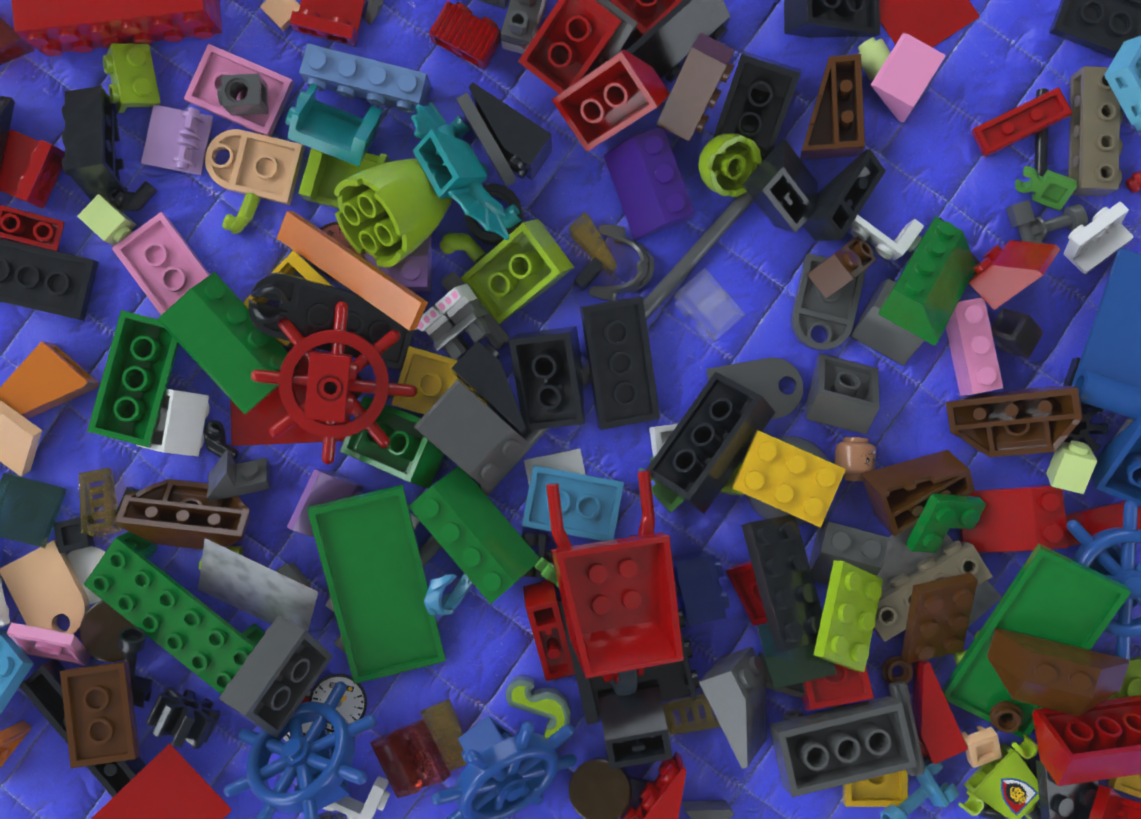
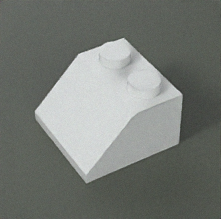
[136,389,210,457]

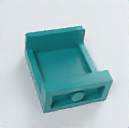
[285,83,383,166]

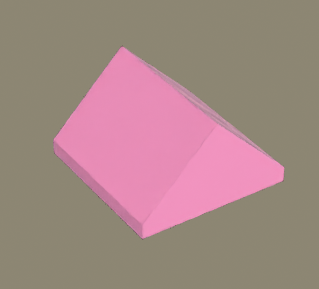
[871,33,946,122]

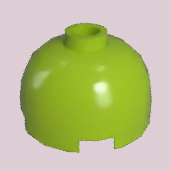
[698,133,762,197]

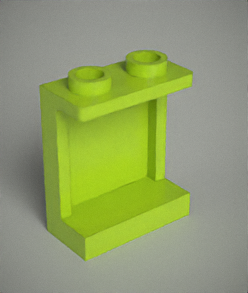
[298,148,391,209]

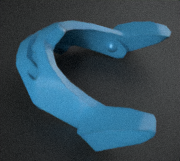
[424,574,473,616]

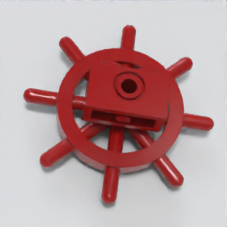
[251,301,417,465]

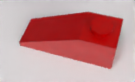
[523,580,575,681]
[912,660,968,764]

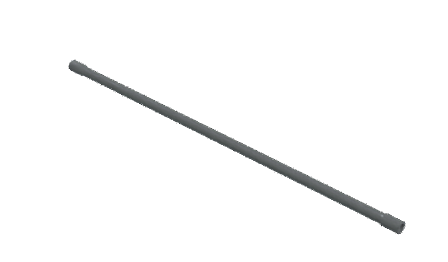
[334,192,754,653]

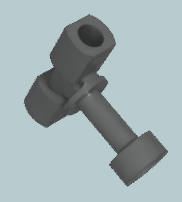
[1006,200,1088,243]

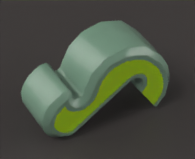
[506,675,571,738]

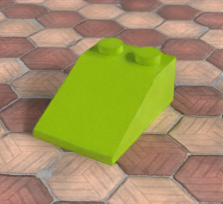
[461,219,575,325]

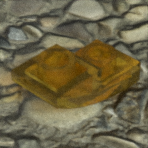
[421,699,467,773]

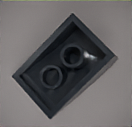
[784,0,880,38]
[713,51,801,161]
[469,82,552,180]
[509,326,585,430]

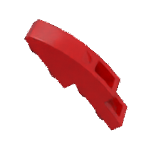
[0,205,65,252]

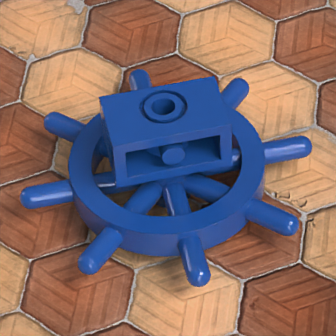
[1066,500,1141,660]
[224,681,377,819]
[431,715,577,819]

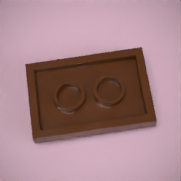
[901,572,978,664]
[60,661,140,768]

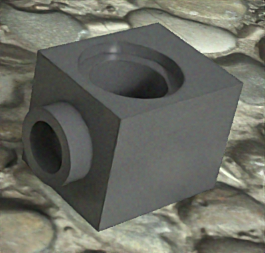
[218,73,268,116]

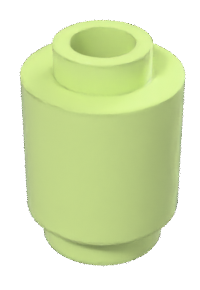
[858,37,891,81]

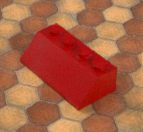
[1032,695,1141,786]

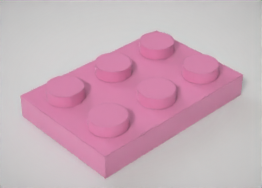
[184,44,295,137]
[112,212,210,315]

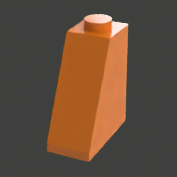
[0,341,100,419]

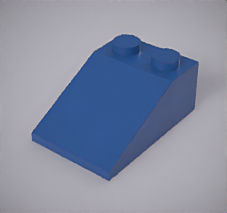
[1091,415,1141,507]

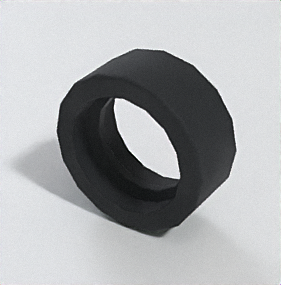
[464,183,523,245]

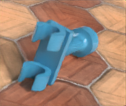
[880,757,959,819]

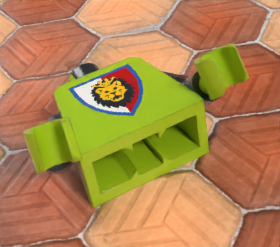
[958,734,1041,819]

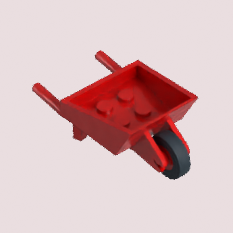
[546,470,683,696]

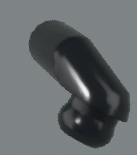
[108,181,158,211]
[204,420,239,461]

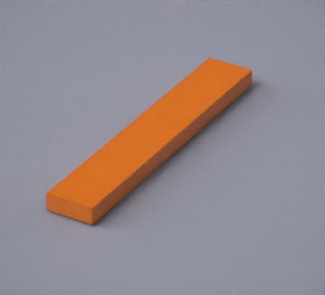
[277,211,428,331]

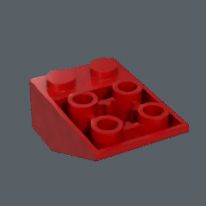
[620,751,687,819]

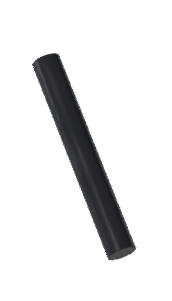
[1034,88,1049,177]

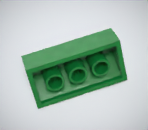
[878,216,976,346]
[158,272,301,414]
[87,310,179,448]
[408,466,540,604]

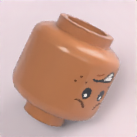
[835,437,877,482]

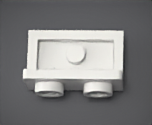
[1063,202,1133,274]

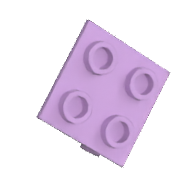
[141,104,214,175]

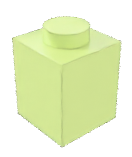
[77,194,137,246]
[1046,441,1097,494]

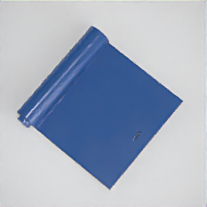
[1072,248,1141,419]

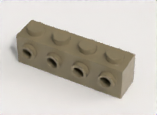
[1068,66,1123,196]
[874,541,993,642]

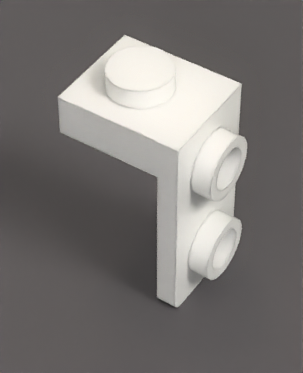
[850,215,924,261]
[323,776,391,819]

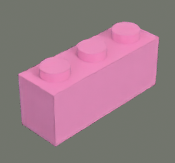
[946,297,1003,396]

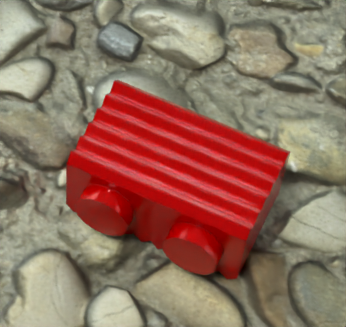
[429,1,501,70]

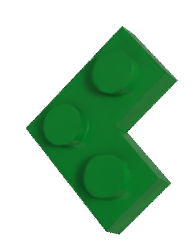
[906,493,987,553]

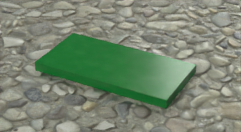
[307,485,446,684]
[942,543,1131,739]

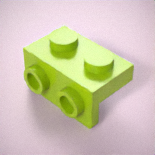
[103,43,161,113]

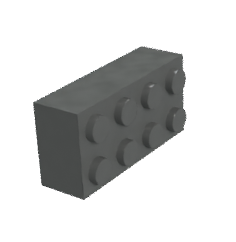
[769,696,917,797]

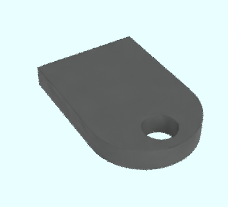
[456,92,517,187]
[791,253,867,351]
[706,358,803,419]

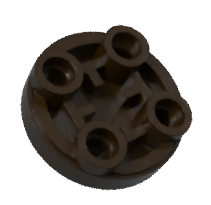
[80,601,137,662]
[569,757,632,819]

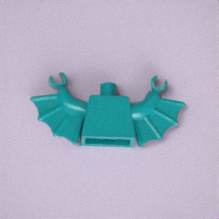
[411,102,522,240]

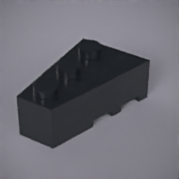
[62,86,128,201]

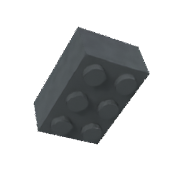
[218,616,333,738]

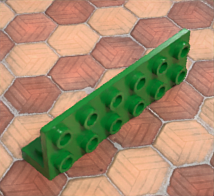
[84,531,265,694]

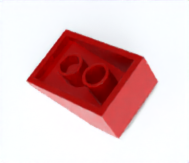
[518,0,622,94]
[960,484,1069,553]

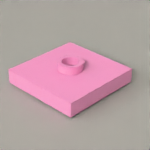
[7,622,91,666]

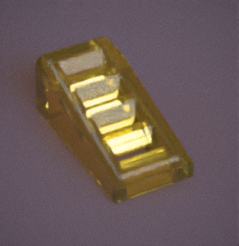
[569,211,617,275]
[79,468,120,537]
[663,694,721,736]

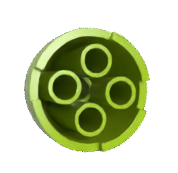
[334,158,453,268]

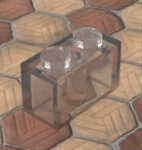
[674,268,746,342]

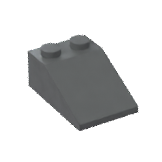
[414,379,529,490]
[699,646,767,769]

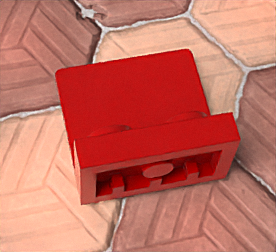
[290,0,365,47]
[0,130,65,209]

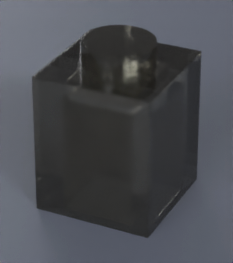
[991,308,1044,359]

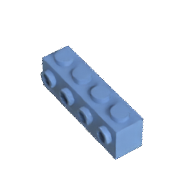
[299,43,431,113]

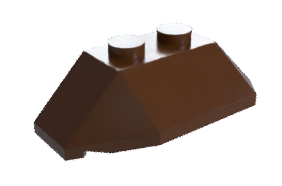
[946,386,1083,457]
[115,479,250,550]
[987,627,1130,716]

